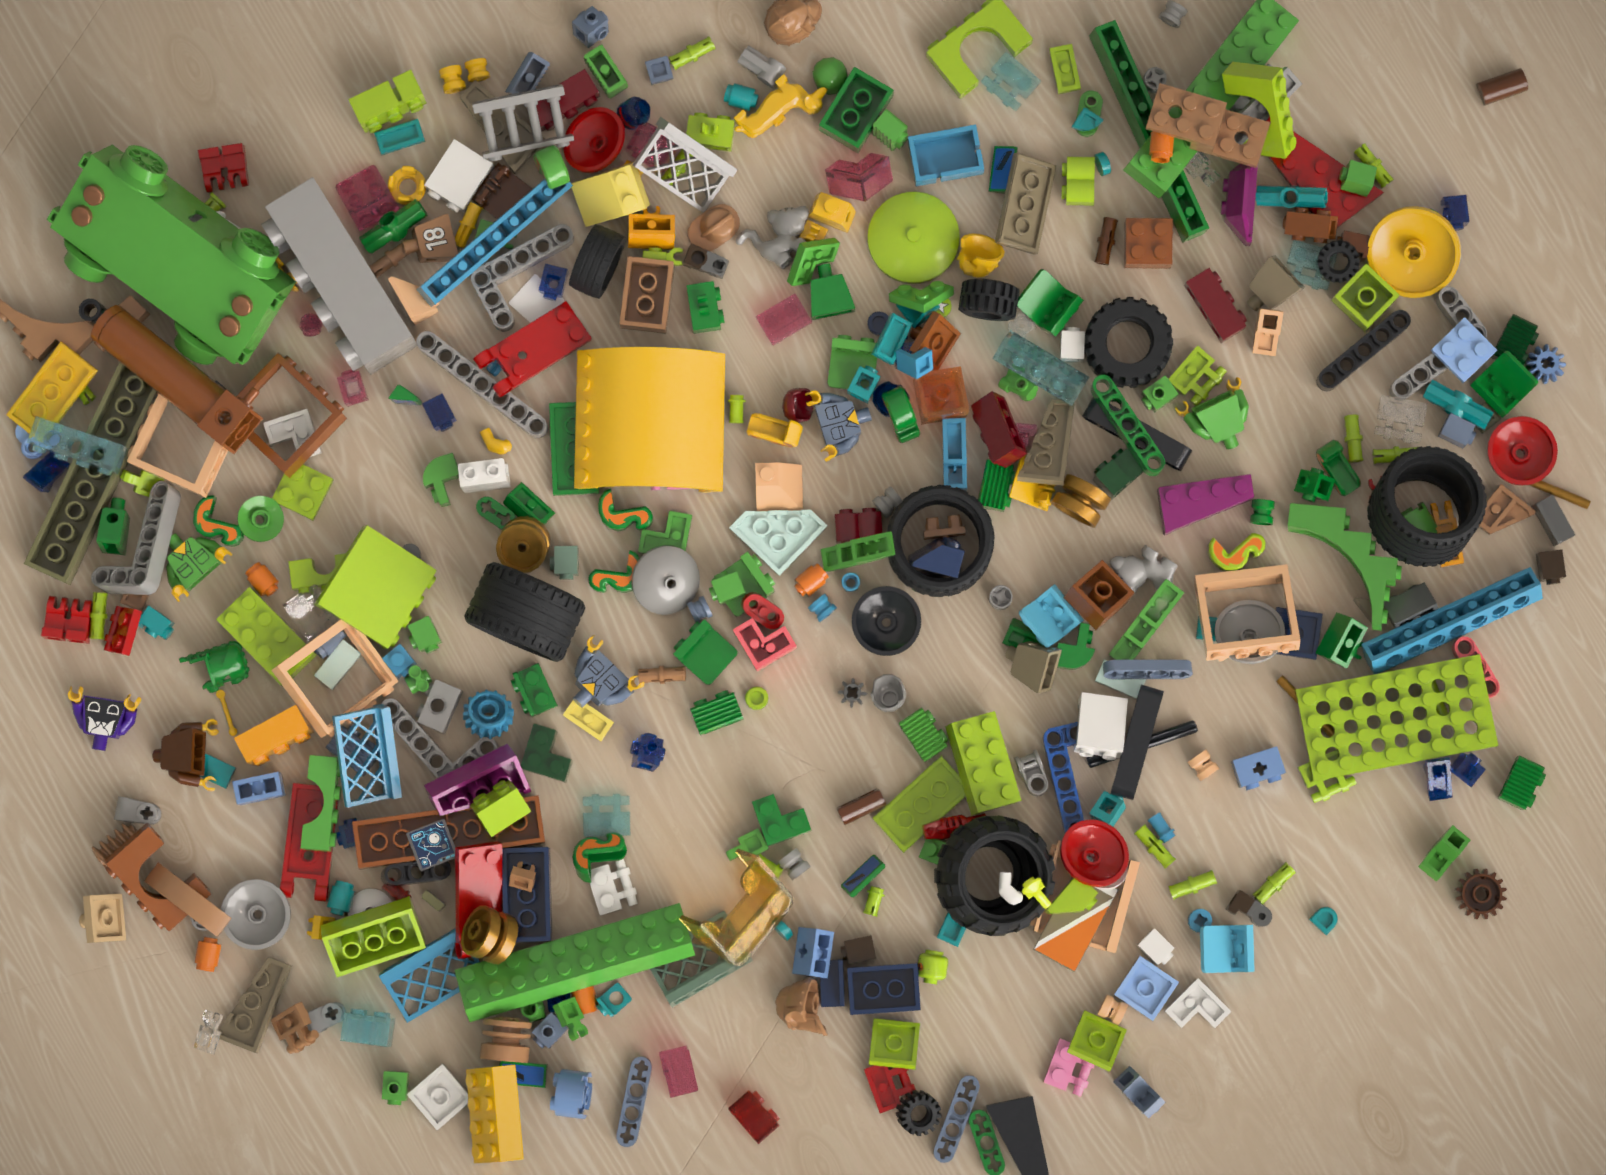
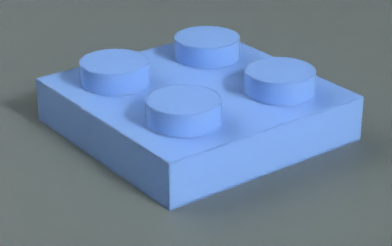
[1431,317,1497,383]
[1114,956,1179,1021]

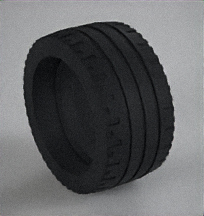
[569,224,626,299]

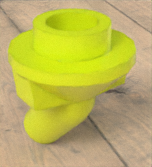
[1022,877,1051,909]

